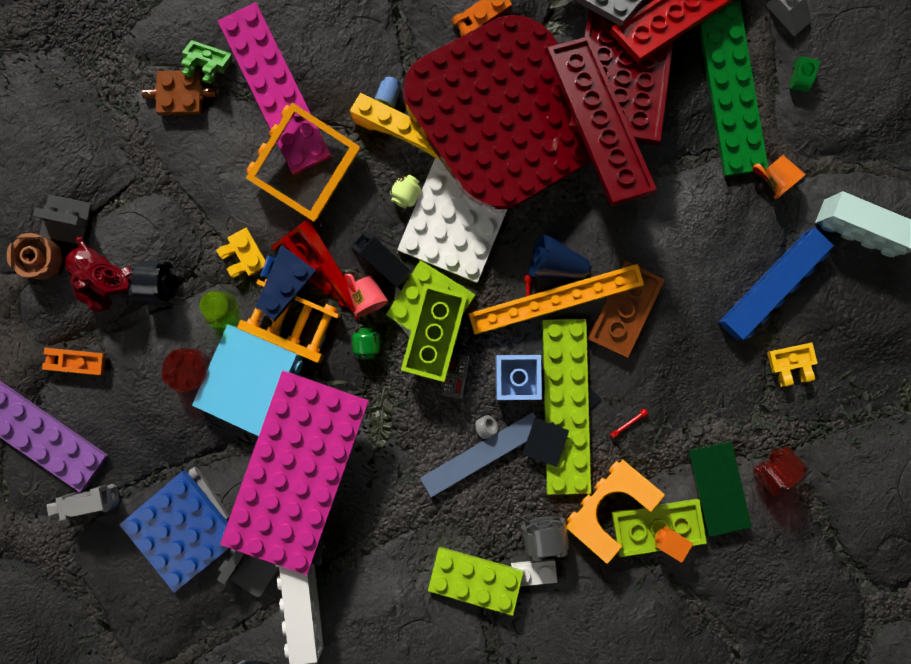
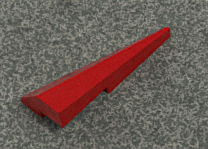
[271,218,362,319]

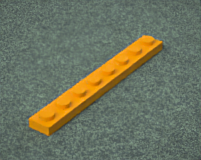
[469,264,644,335]

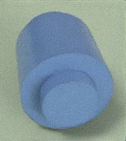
[375,77,401,109]

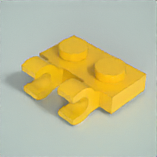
[216,227,265,278]
[767,343,818,387]

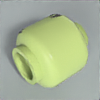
[390,175,422,209]

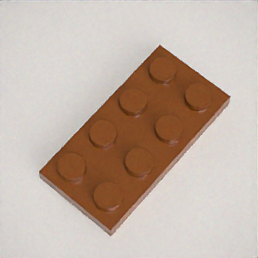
[587,261,665,358]

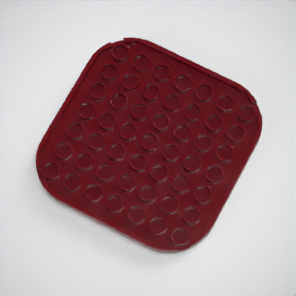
[403,15,592,210]

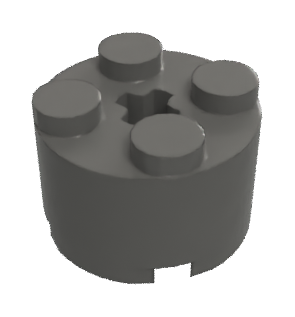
[521,516,570,561]

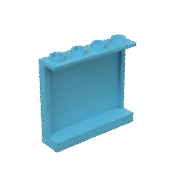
[192,324,303,436]

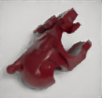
[65,237,132,312]

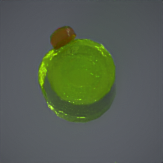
[199,290,238,328]

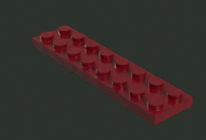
[547,36,657,206]

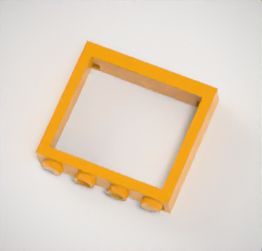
[246,102,361,222]

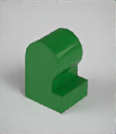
[789,56,821,93]

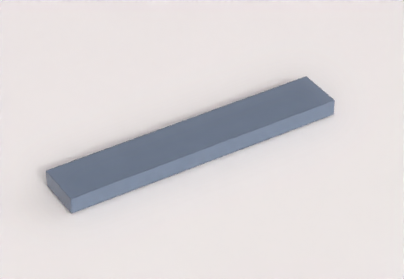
[420,412,536,497]

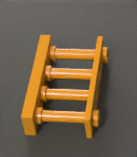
[237,278,341,363]

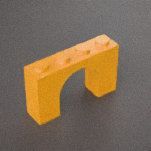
[566,460,665,564]

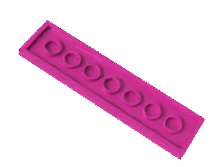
[217,2,332,175]

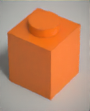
[654,526,693,563]

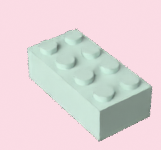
[815,191,911,257]

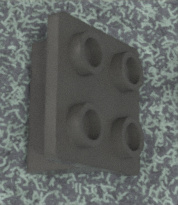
[33,195,92,245]

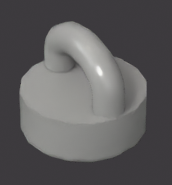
[475,415,498,439]

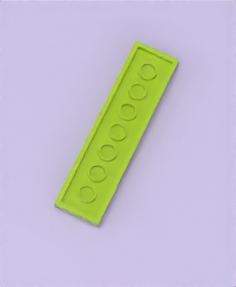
[542,319,591,495]

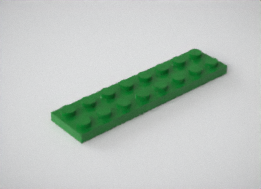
[698,1,768,177]

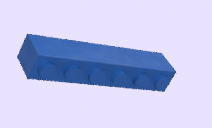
[718,227,834,340]

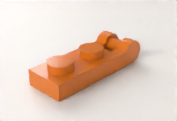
[451,0,512,36]
[42,348,106,375]

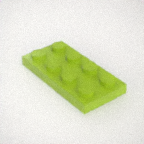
[611,499,707,557]
[428,547,524,616]

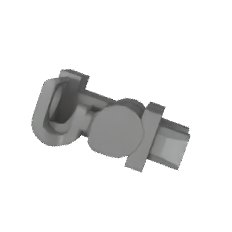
[47,484,120,521]

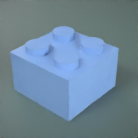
[495,355,542,400]

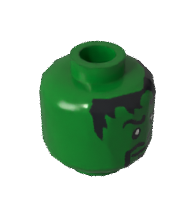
[352,327,381,359]

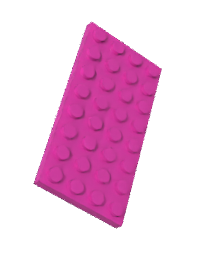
[220,370,369,575]

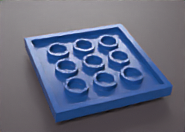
[119,470,228,593]

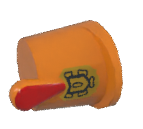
[752,155,806,200]

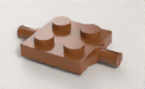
[142,70,217,115]

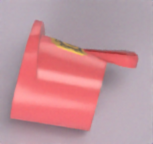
[343,274,388,317]

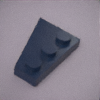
[256,245,316,322]

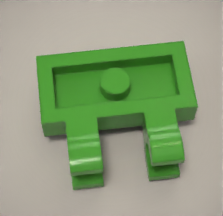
[181,40,232,84]

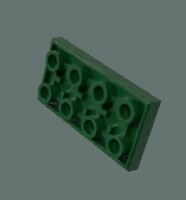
[687,441,752,537]

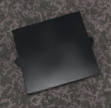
[522,418,570,467]

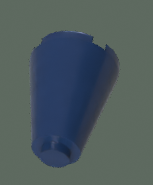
[528,234,592,280]

